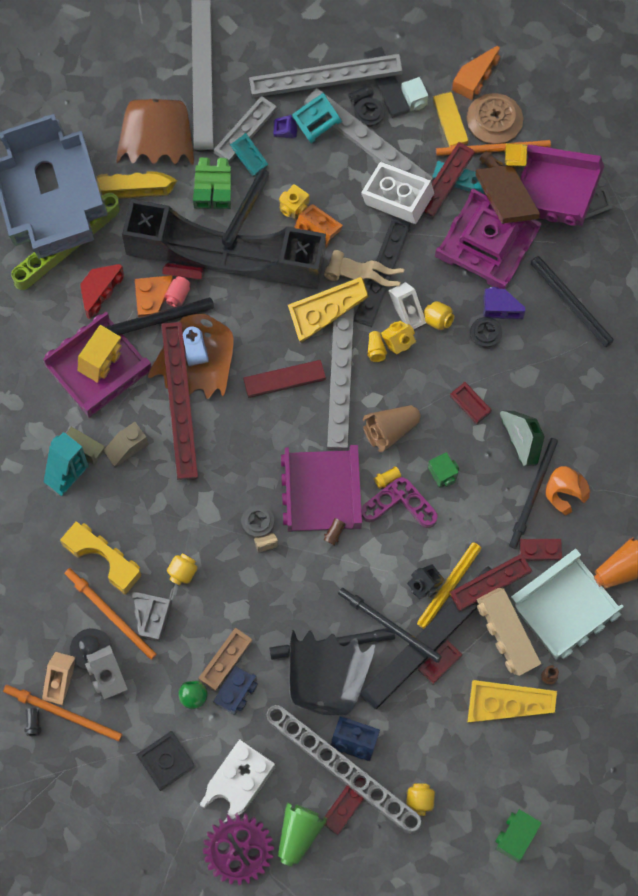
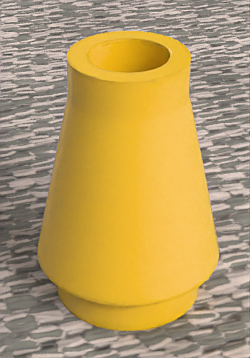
[367,331,387,362]

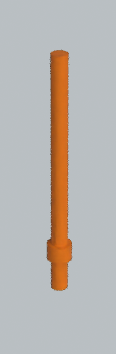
[436,140,551,156]
[64,568,157,660]
[3,684,122,741]

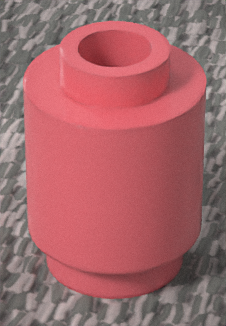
[164,276,191,307]

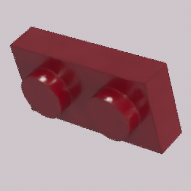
[519,539,562,561]

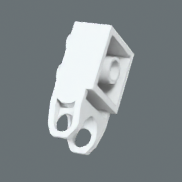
[200,740,275,822]

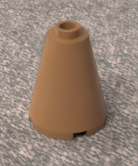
[363,405,421,452]

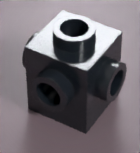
[407,564,445,599]

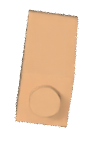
[42,652,75,705]

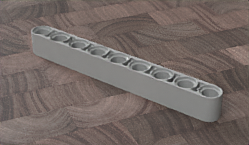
[192,0,214,150]
[267,705,422,834]

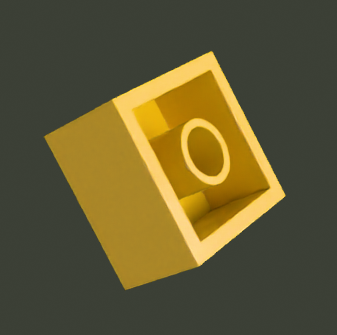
[77,325,122,383]

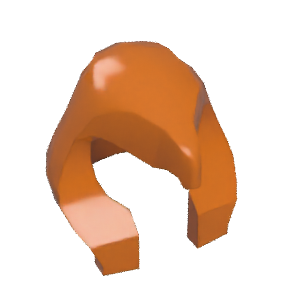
[545,466,590,516]

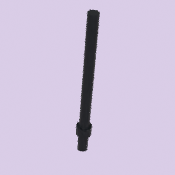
[509,438,558,549]
[338,588,442,663]

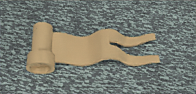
[324,250,405,287]

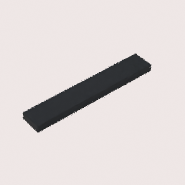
[353,218,411,327]

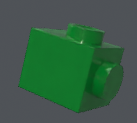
[427,452,459,488]

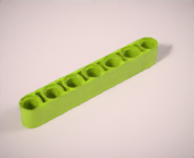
[11,193,120,290]

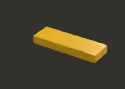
[433,92,469,147]

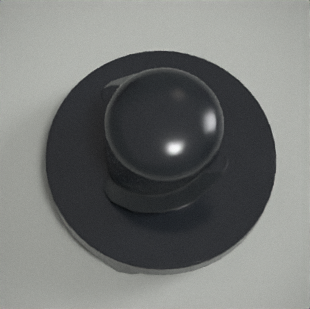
[70,628,113,670]

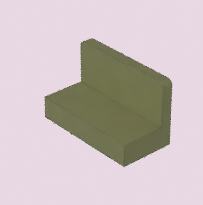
[59,426,105,465]

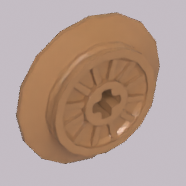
[466,93,523,144]

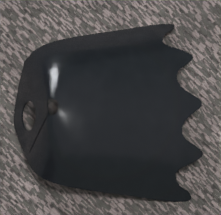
[289,630,375,715]

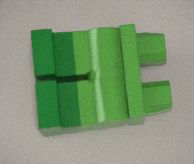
[193,157,231,209]

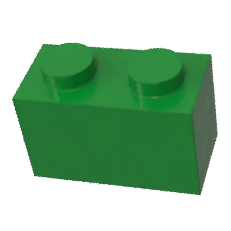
[495,809,542,863]

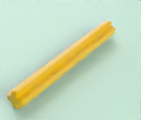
[417,542,481,629]

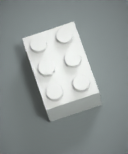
[361,162,434,224]

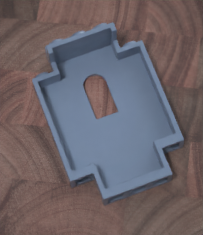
[0,114,108,259]

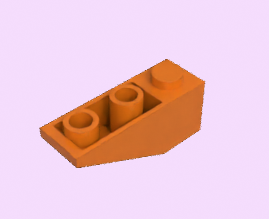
[452,46,501,100]

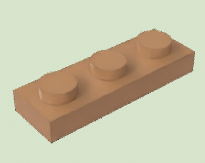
[198,628,253,692]

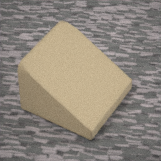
[254,533,278,553]

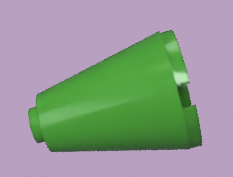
[278,802,328,867]

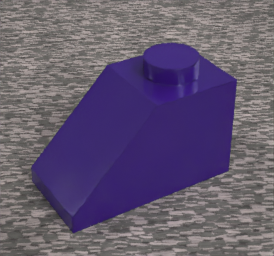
[483,287,525,319]

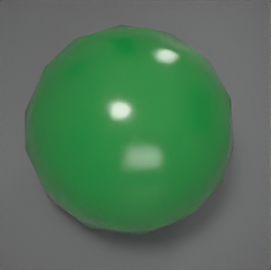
[178,681,208,709]

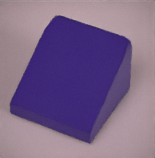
[273,115,298,138]

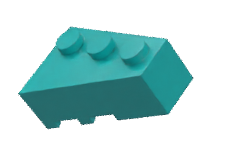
[44,432,89,496]

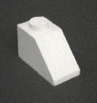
[388,282,426,329]

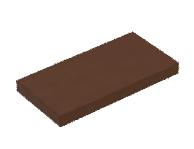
[475,165,540,224]

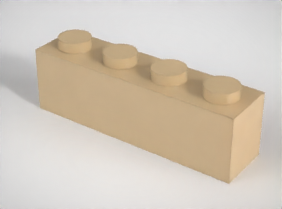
[477,588,541,676]

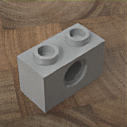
[85,646,128,699]

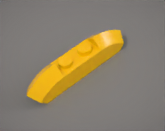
[97,171,177,198]

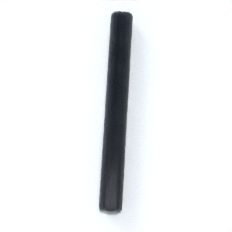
[222,169,269,247]

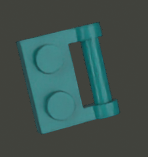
[292,93,343,144]

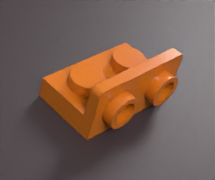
[295,204,343,248]

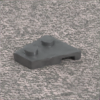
[132,592,172,641]

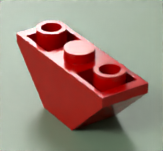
[80,264,124,319]

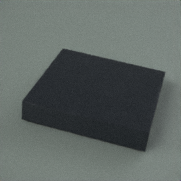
[136,731,196,791]

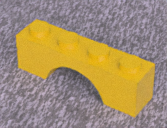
[60,521,141,595]

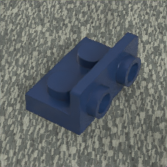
[213,666,258,716]
[331,716,380,761]

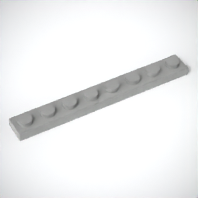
[249,54,402,98]
[305,88,433,183]
[327,307,354,450]

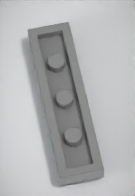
[214,96,277,163]

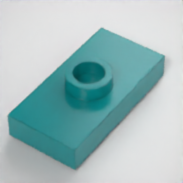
[230,133,268,176]

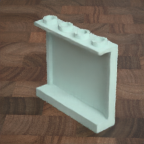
[510,549,624,660]

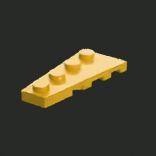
[288,277,369,343]
[467,680,557,723]

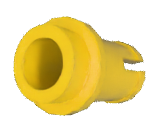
[374,466,401,489]

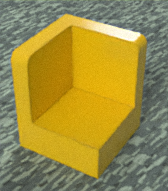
[505,143,527,166]

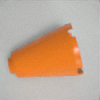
[594,537,638,589]

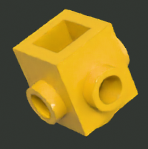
[279,184,309,219]
[381,321,416,354]

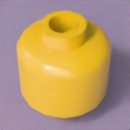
[424,301,454,330]
[167,553,198,585]
[406,783,435,816]

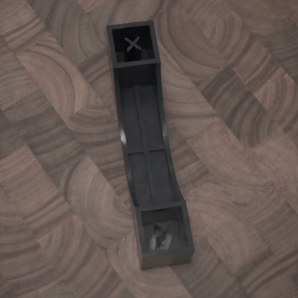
[122,199,326,289]

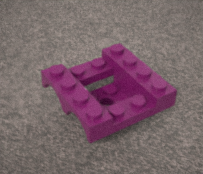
[435,189,542,289]

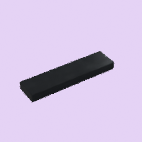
[364,46,410,118]

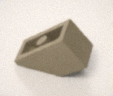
[103,422,148,467]

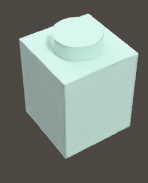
[401,77,428,111]

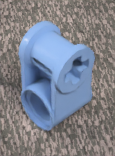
[183,327,209,366]

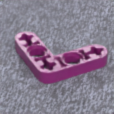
[361,477,437,528]

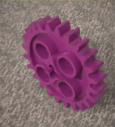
[203,813,274,885]

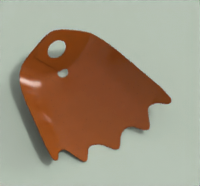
[116,99,194,165]
[148,314,234,399]

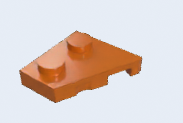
[135,275,173,317]

